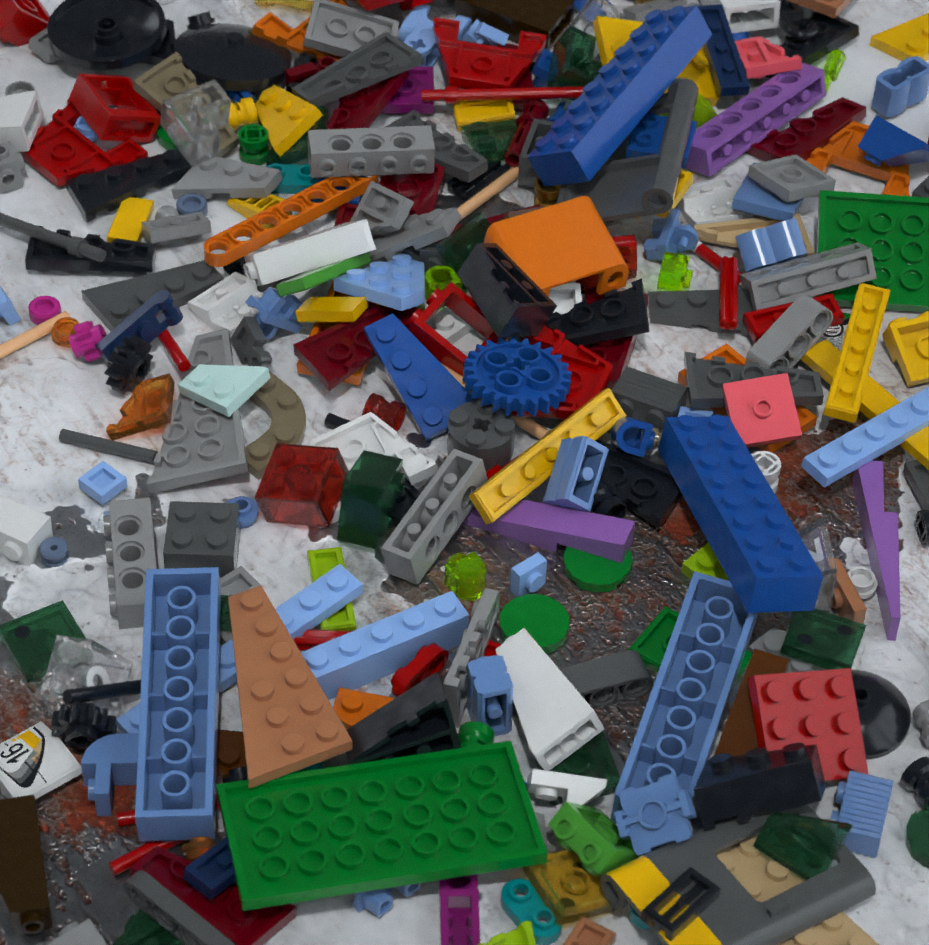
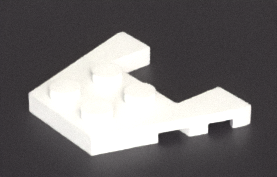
[310,412,438,530]

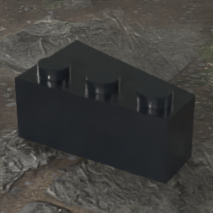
[345,672,462,764]

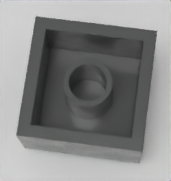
[163,501,241,578]

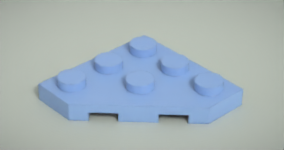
[333,254,425,311]

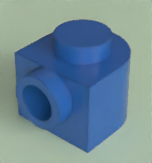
[611,417,655,457]

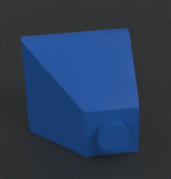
[857,115,929,167]

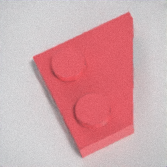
[735,36,802,79]

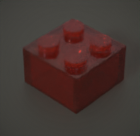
[254,443,350,528]

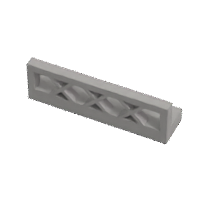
[740,242,877,311]

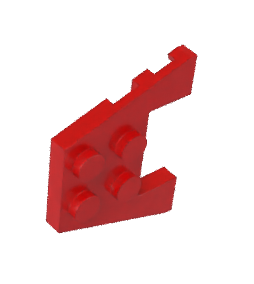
[433,17,547,89]
[20,99,148,187]
[511,325,613,419]

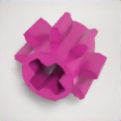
[69,321,107,362]

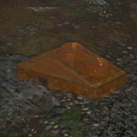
[106,373,175,440]

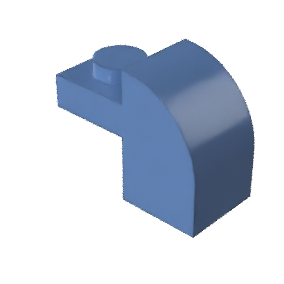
[81,733,139,816]

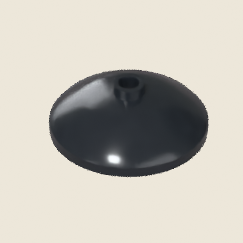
[851,670,911,760]

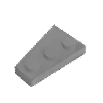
[171,154,283,199]
[361,207,461,269]

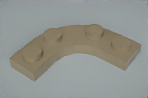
[245,371,306,480]

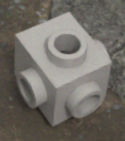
[0,141,25,194]

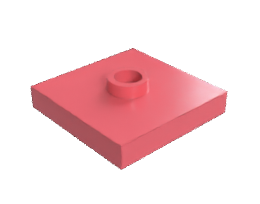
[721,373,802,448]

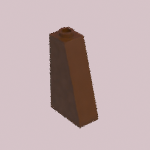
[714,648,790,757]

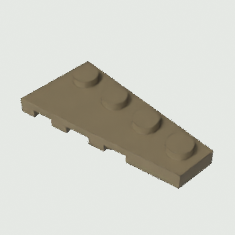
[133,52,238,157]

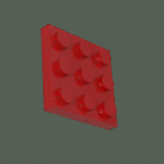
[747,668,869,783]

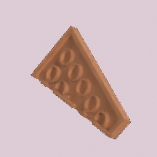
[228,585,352,789]

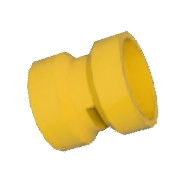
[220,97,258,131]

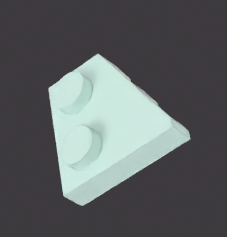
[177,364,271,417]

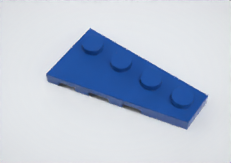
[364,313,476,442]

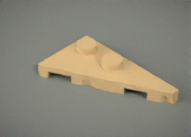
[694,213,815,256]

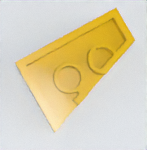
[869,13,929,62]
[255,85,323,157]

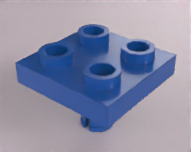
[626,113,697,168]

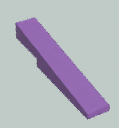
[852,461,901,641]
[462,499,635,563]

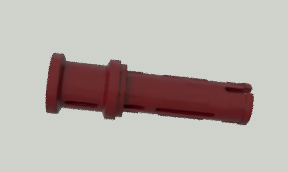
[504,99,549,167]

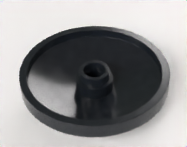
[47,0,166,71]
[173,23,292,92]

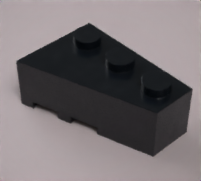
[457,243,557,337]
[694,743,826,831]

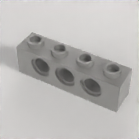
[308,125,435,178]
[381,449,488,585]
[103,498,157,629]

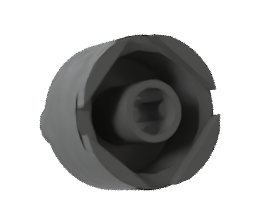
[447,397,515,471]

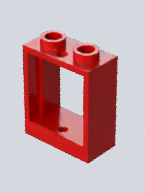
[69,73,162,143]
[407,282,507,376]

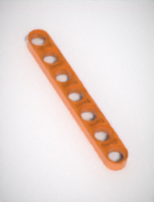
[204,175,379,267]

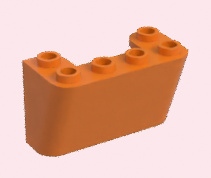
[484,196,629,297]

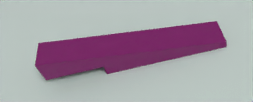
[439,874,480,945]

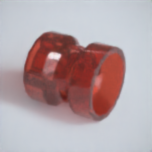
[362,393,406,432]

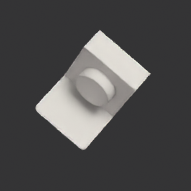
[527,769,607,806]

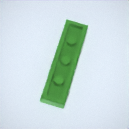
[276,252,371,297]

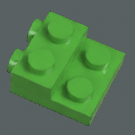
[548,801,646,877]

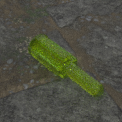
[823,49,846,94]

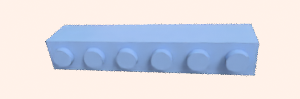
[301,591,469,700]

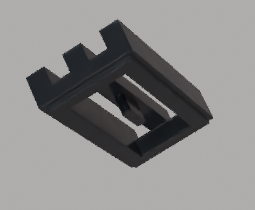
[447,153,510,201]
[640,867,721,941]

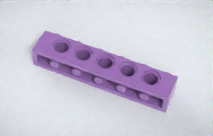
[686,63,826,177]

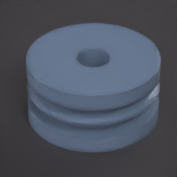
[40,537,69,567]

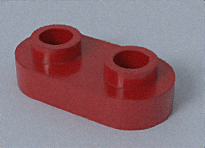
[391,643,449,697]

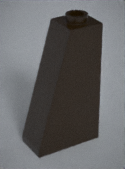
[453,0,575,51]
[0,794,53,935]

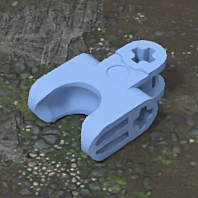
[398,4,472,66]

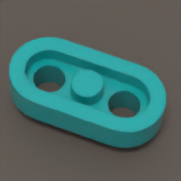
[266,163,317,194]
[501,878,563,945]

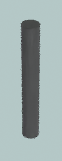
[59,429,158,464]

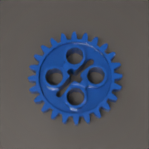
[462,337,571,417]

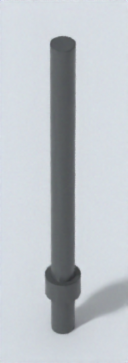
[0,213,106,262]

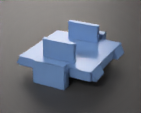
[614,773,697,856]

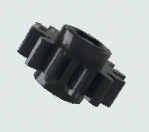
[104,335,153,395]
[51,701,117,750]

